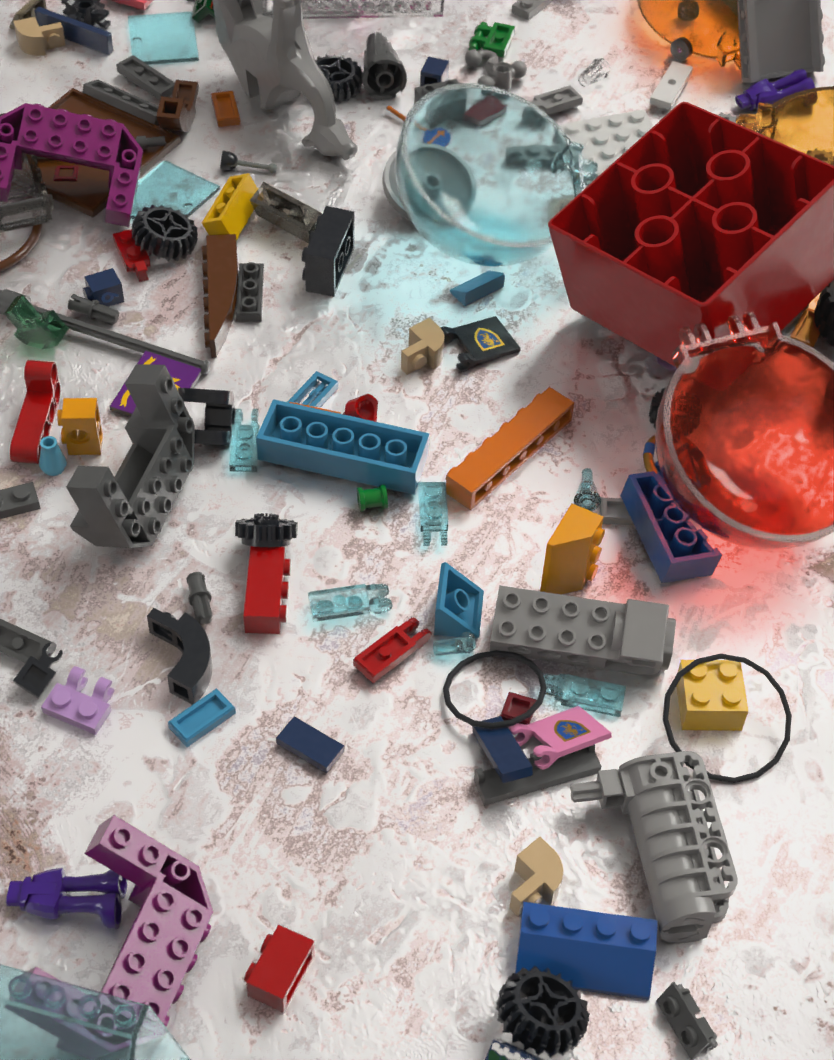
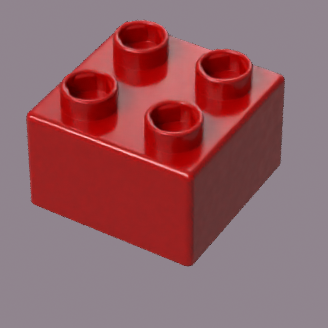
[548,102,834,390]

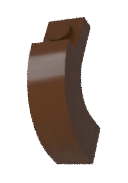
[156,80,199,132]

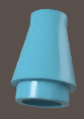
[39,436,67,476]

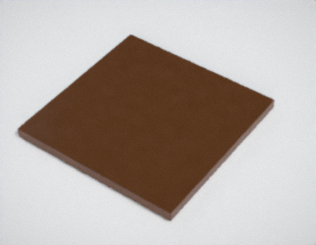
[13,88,181,218]

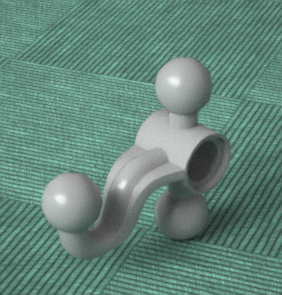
[465,49,527,94]

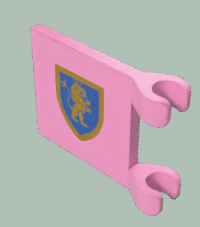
[509,706,612,770]

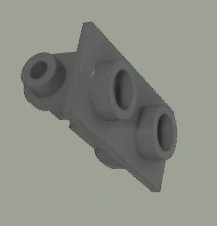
[656,981,718,1060]

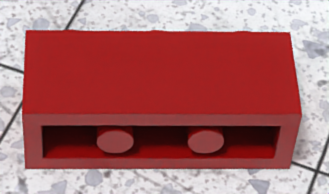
[243,546,291,634]

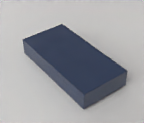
[276,716,345,773]

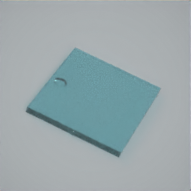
[128,11,199,65]
[131,160,220,220]

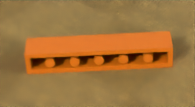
[445,387,575,510]

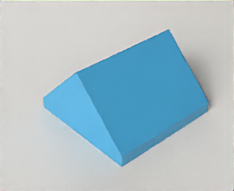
[434,562,484,639]

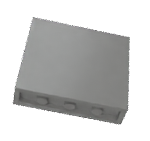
[737,0,825,83]

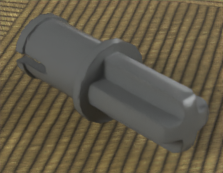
[68,294,119,324]
[186,572,213,624]

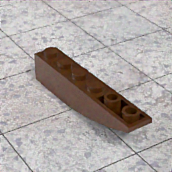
[202,234,238,358]

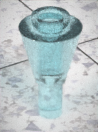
[574,468,601,511]

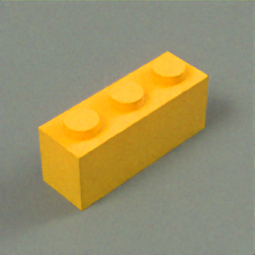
[202,173,262,241]

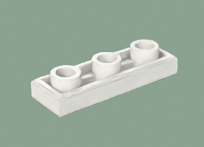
[649,61,693,110]

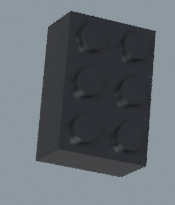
[301,206,354,297]

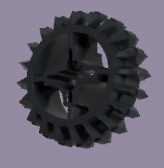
[315,54,363,103]
[131,204,198,262]
[496,966,590,1058]

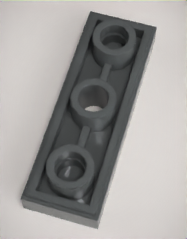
[236,262,264,322]

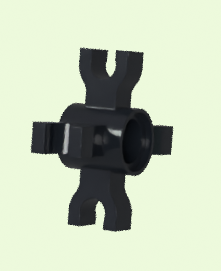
[61,0,111,29]

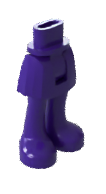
[735,69,817,111]
[6,868,128,929]

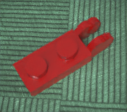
[353,617,432,684]

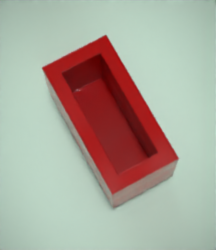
[244,924,315,1013]

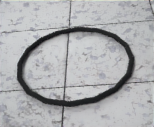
[663,653,792,783]

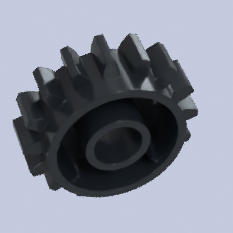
[235,513,298,547]

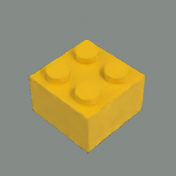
[676,659,749,731]

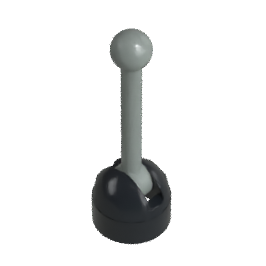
[220,151,277,173]

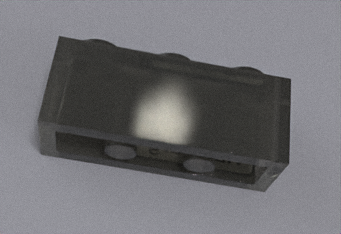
[250,182,322,243]

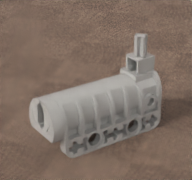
[570,751,738,943]

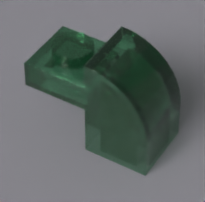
[4,295,69,349]

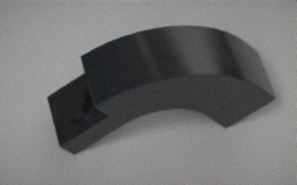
[147,608,212,705]

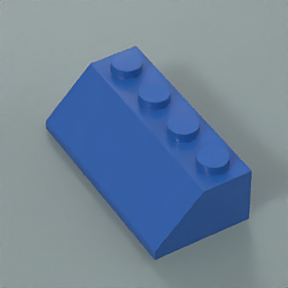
[515,902,658,1000]

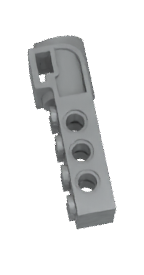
[490,585,676,675]

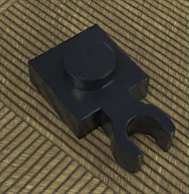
[13,642,63,699]

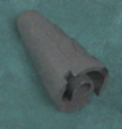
[362,32,407,100]

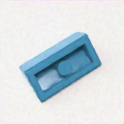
[450,270,505,306]

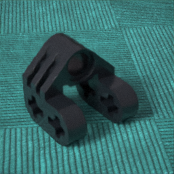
[178,388,235,445]

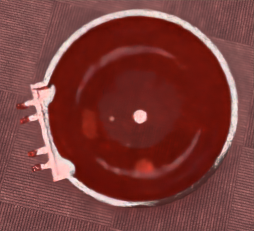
[655,312,834,550]

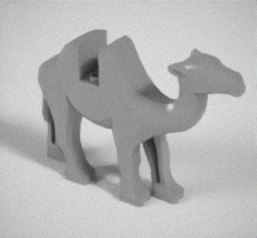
[212,0,358,160]

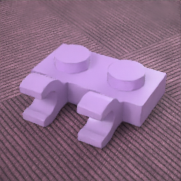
[41,666,114,735]

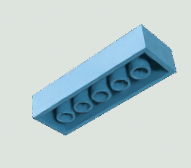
[256,399,430,495]

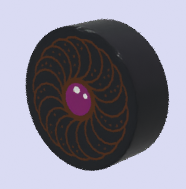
[670,37,693,61]

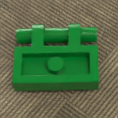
[469,22,515,58]

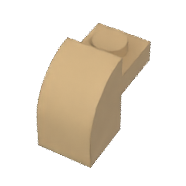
[13,17,66,56]
[401,317,444,375]
[509,836,564,917]

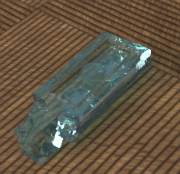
[544,674,626,717]

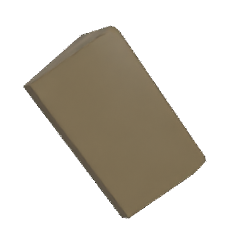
[10,0,47,30]

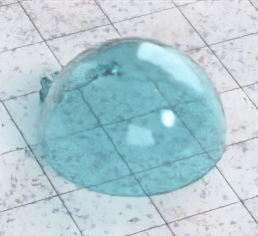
[395,83,599,267]

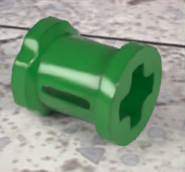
[357,484,388,512]

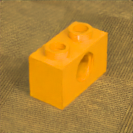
[57,398,103,455]

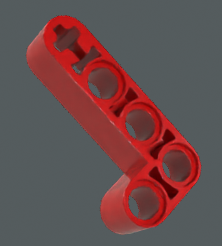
[10,360,61,464]

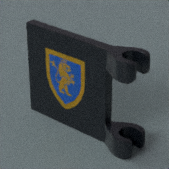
[440,316,521,372]

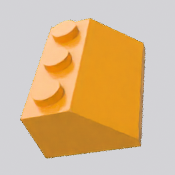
[540,503,605,595]

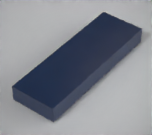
[472,716,533,783]

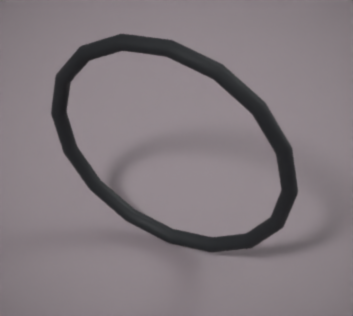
[443,650,547,729]

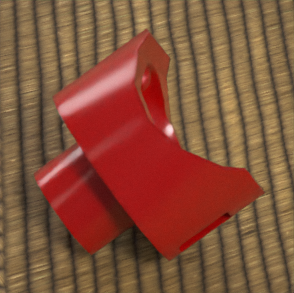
[343,394,378,422]

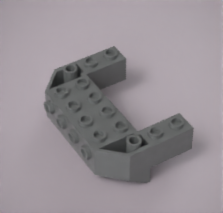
[66,364,195,548]

